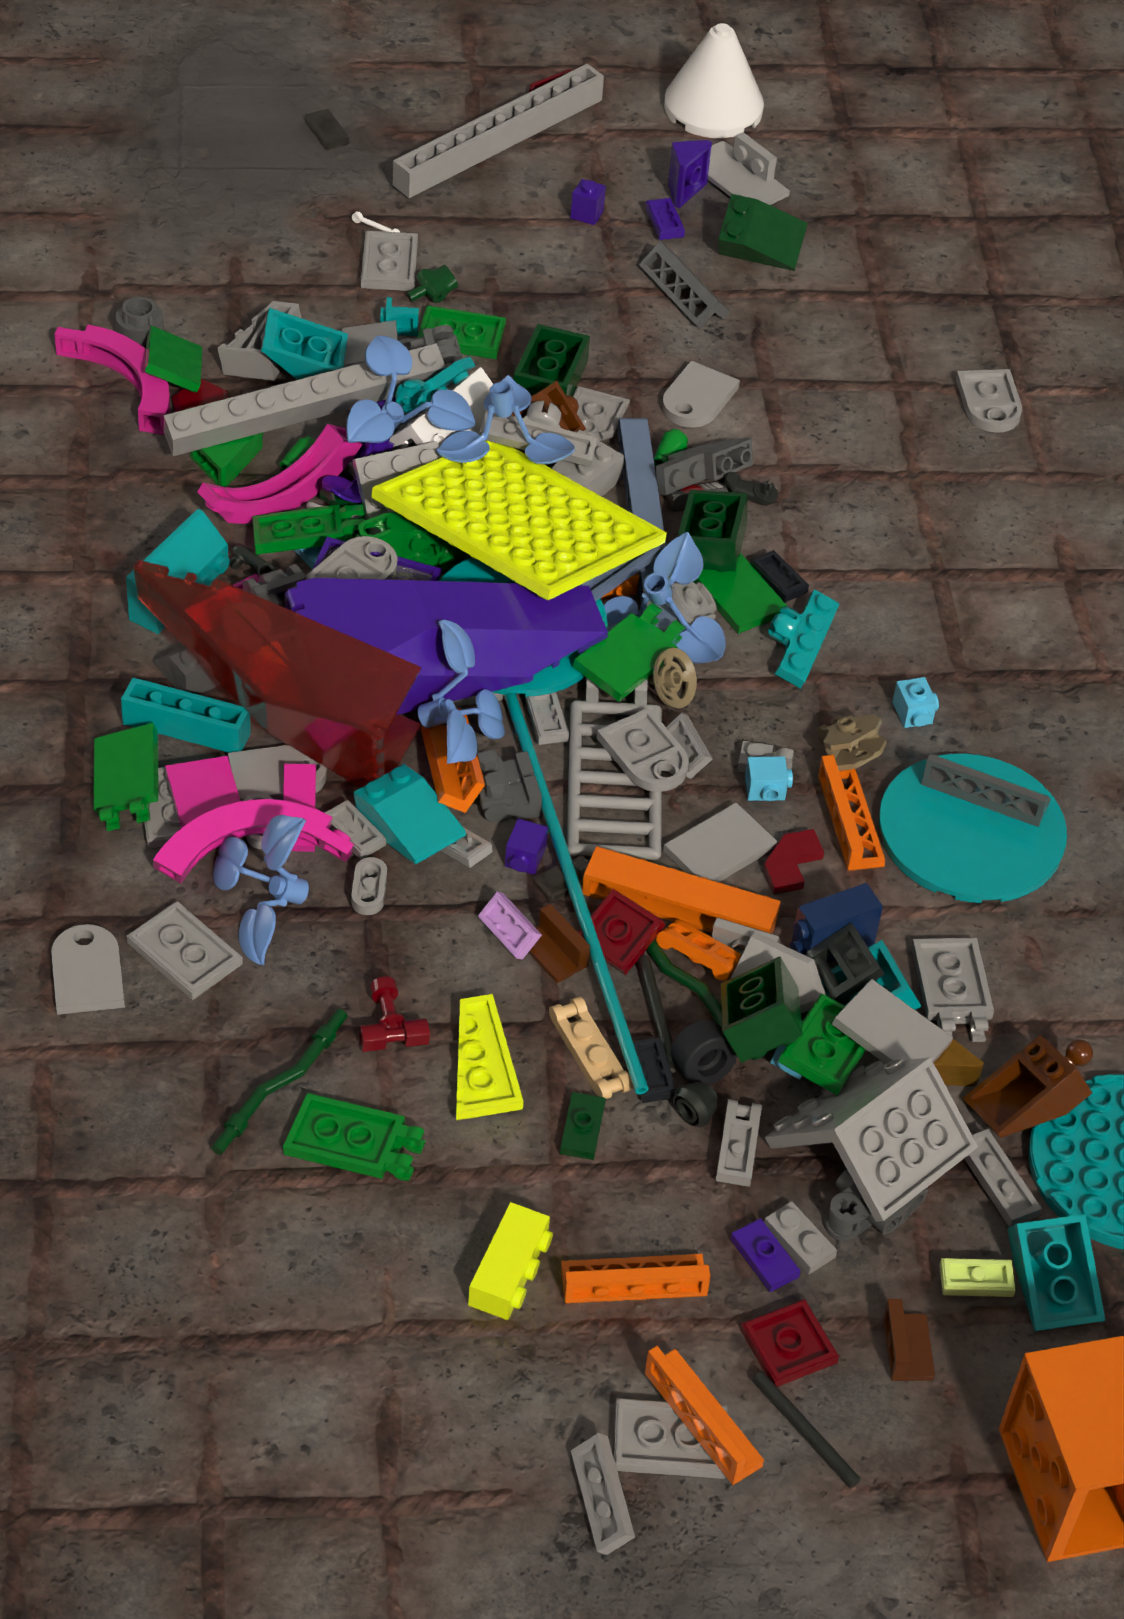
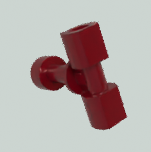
[359,977,430,1052]

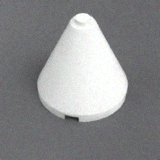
[664,23,764,138]

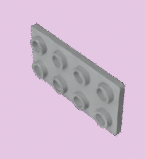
[708,132,790,205]

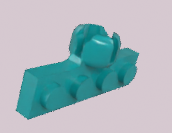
[396,356,476,425]
[768,589,840,689]

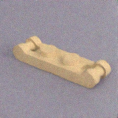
[549,996,633,1099]

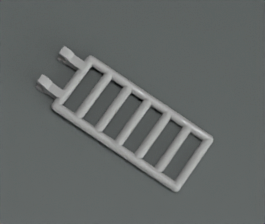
[566,678,662,860]

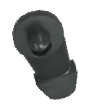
[723,472,778,506]
[229,543,278,576]

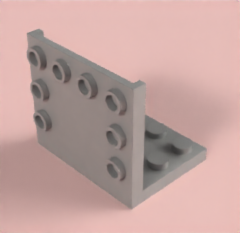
[765,1057,978,1222]

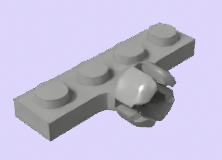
[479,400,597,467]

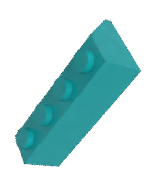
[126,509,230,634]

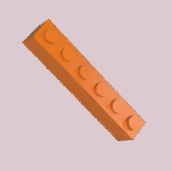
[582,846,781,934]

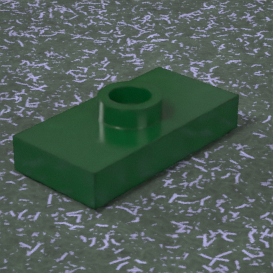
[560,1092,606,1160]

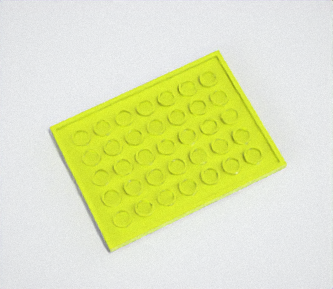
[371,440,667,600]

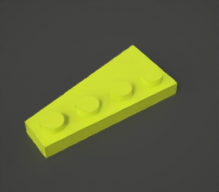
[456,994,524,1121]

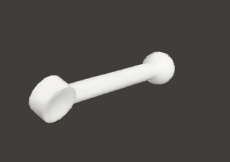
[352,211,400,232]

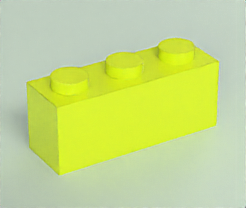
[468,1202,553,1320]

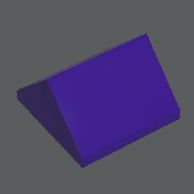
[668,140,712,209]

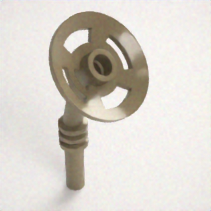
[648,648,697,709]

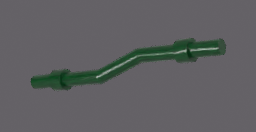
[647,939,722,1027]
[211,1009,348,1155]

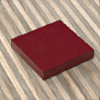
[578,889,665,975]
[740,1299,839,1387]

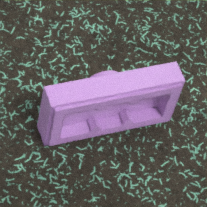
[478,892,542,960]

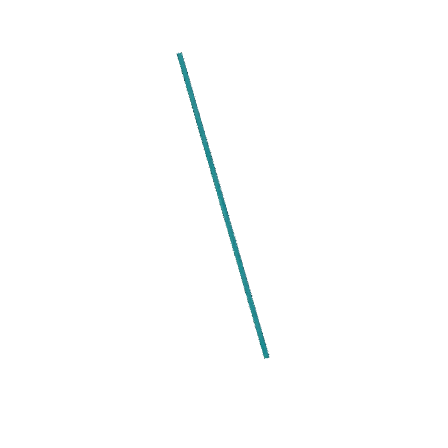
[461,551,649,1094]

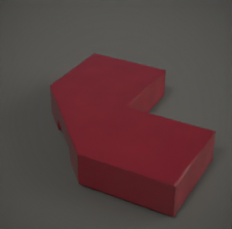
[763,829,824,894]

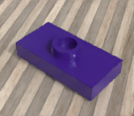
[645,198,685,240]
[730,1218,801,1292]

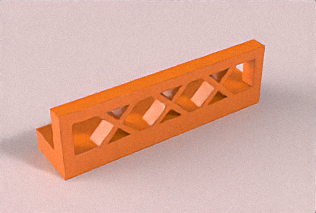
[421,708,485,813]
[818,755,885,871]
[561,1254,710,1303]
[645,1346,764,1485]

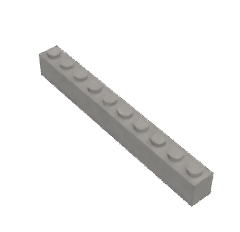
[393,64,604,198]
[164,343,446,456]

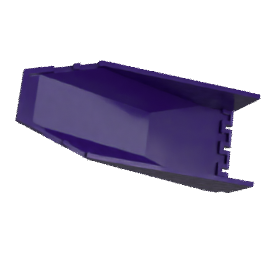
[285,578,608,733]

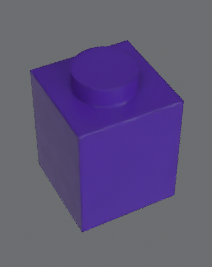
[570,179,606,225]
[505,819,548,875]

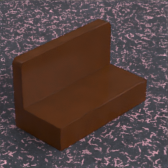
[528,903,590,983]
[883,1299,935,1381]

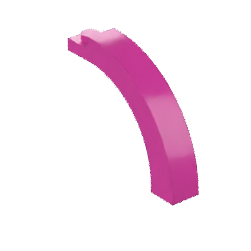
[54,324,170,435]
[197,424,362,524]
[153,799,354,884]

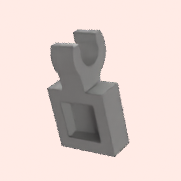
[738,741,794,772]

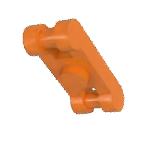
[656,920,742,980]

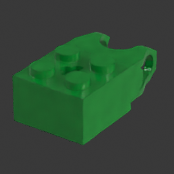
[358,512,462,571]

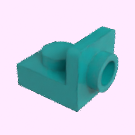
[380,297,419,336]

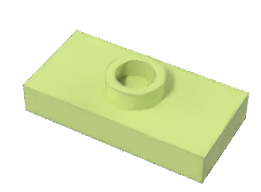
[939,1258,1015,1297]

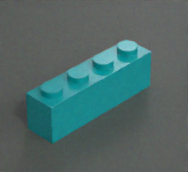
[121,678,251,753]

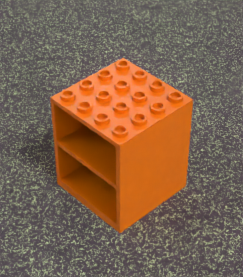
[999,1336,1124,1562]

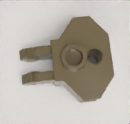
[817,714,887,771]

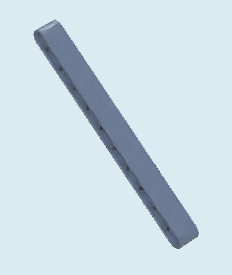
[618,418,677,632]

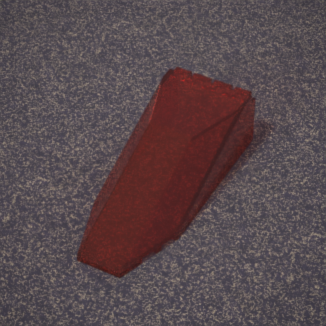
[133,560,421,788]

